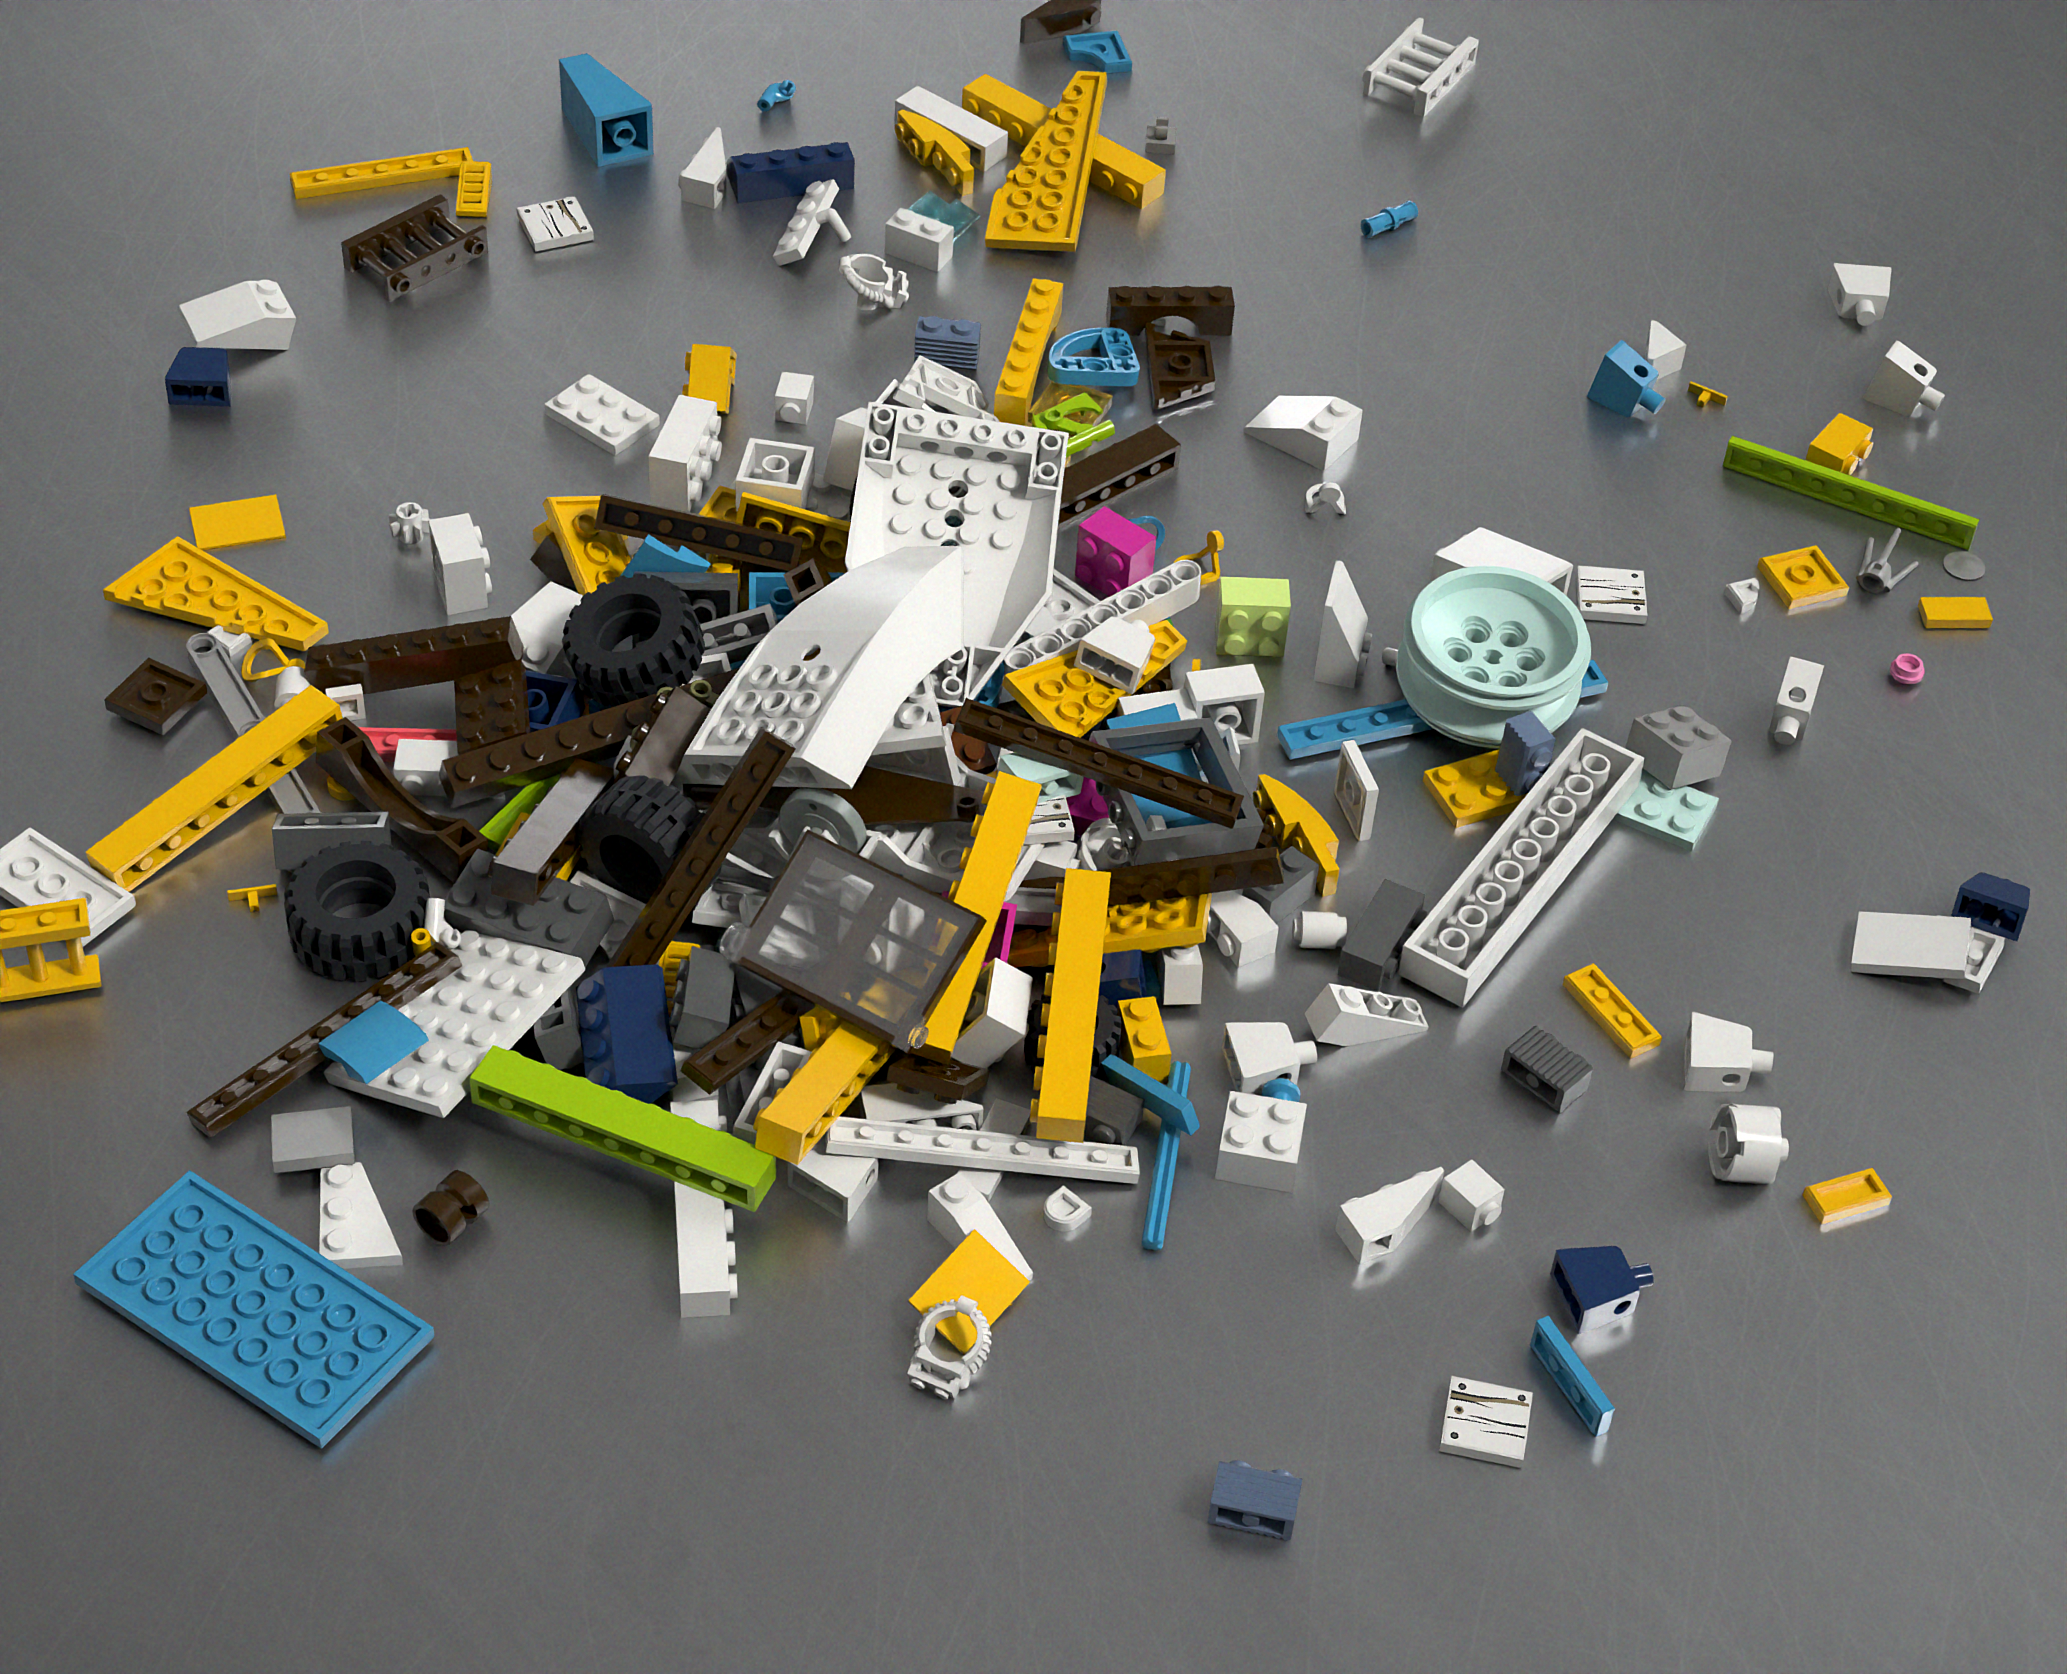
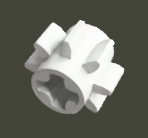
[389,502,430,544]

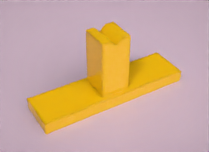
[1688,381,1728,408]
[227,884,278,912]

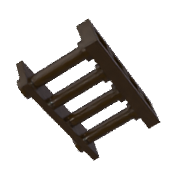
[341,194,488,302]

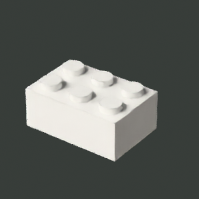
[649,395,722,512]

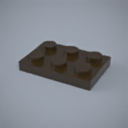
[454,659,530,755]
[886,1054,990,1104]

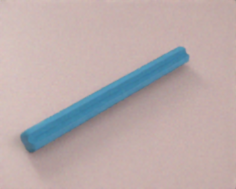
[1141,1061,1191,1251]

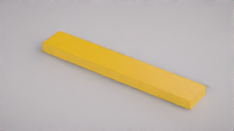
[289,147,473,199]

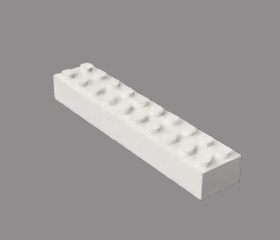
[1399,728,1644,1008]

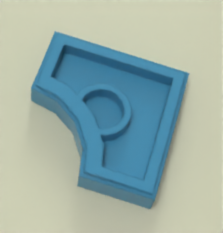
[1063,31,1132,74]

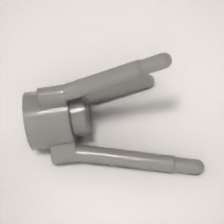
[1856,528,1919,594]

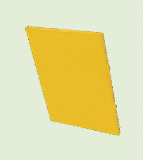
[189,494,286,550]
[908,1229,1030,1355]

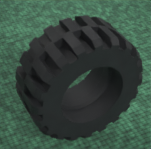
[562,574,705,707]
[578,775,722,904]
[284,840,430,982]

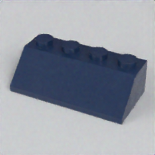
[726,142,855,204]
[576,964,678,1104]

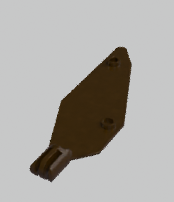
[687,766,987,825]

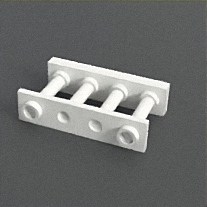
[1362,17,1479,117]

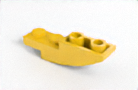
[895,110,974,196]
[1252,774,1340,897]

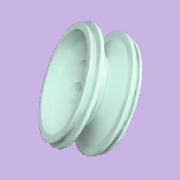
[1396,566,1591,748]

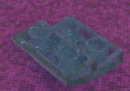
[908,191,980,242]

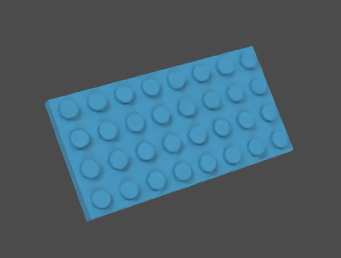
[73,1170,435,1449]

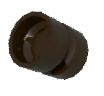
[412,1170,490,1246]

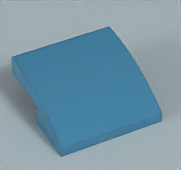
[620,534,711,578]
[318,1000,429,1084]

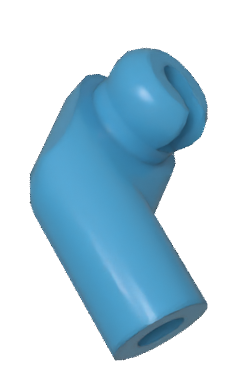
[757,80,796,112]

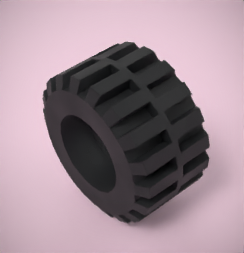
[1024,994,1121,1080]

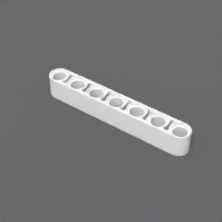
[1004,560,1201,675]

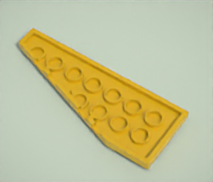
[985,71,1107,252]

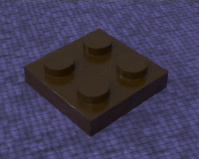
[104,658,207,735]

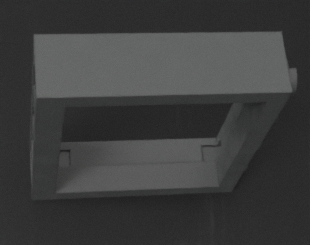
[1089,717,1264,865]

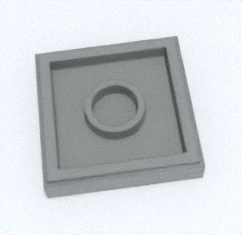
[271,1106,355,1173]

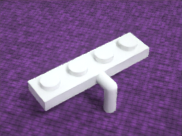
[772,179,851,266]

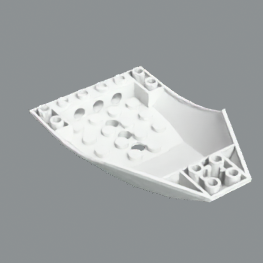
[845,402,1069,708]
[675,546,964,789]

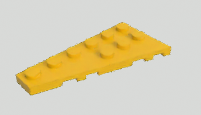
[103,536,329,652]
[1002,620,1187,738]
[1007,893,1212,968]

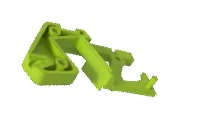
[1032,392,1115,457]

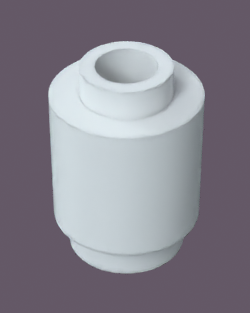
[274,666,310,710]
[1292,911,1347,949]

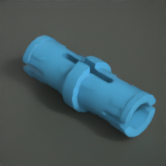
[1360,200,1418,238]

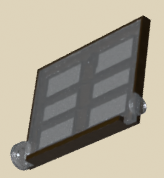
[720,829,987,1054]

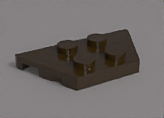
[1145,323,1215,409]

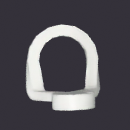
[1305,483,1346,514]

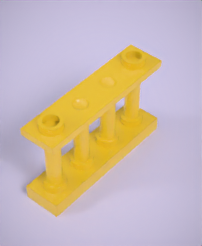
[0,898,102,1003]

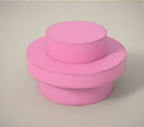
[1890,653,1925,684]

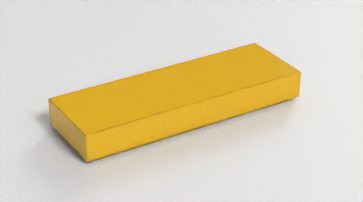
[1562,963,1662,1059]

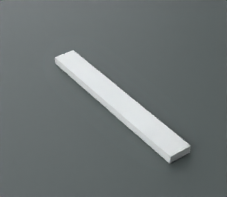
[826,1117,1140,1184]

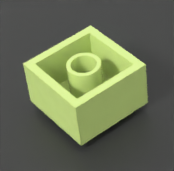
[1215,577,1291,657]

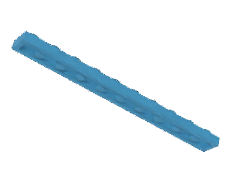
[1277,660,1608,760]

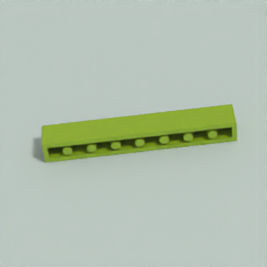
[470,1045,776,1212]

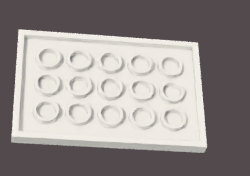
[324,931,586,1118]

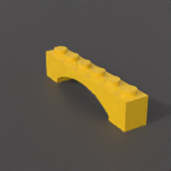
[994,278,1063,426]

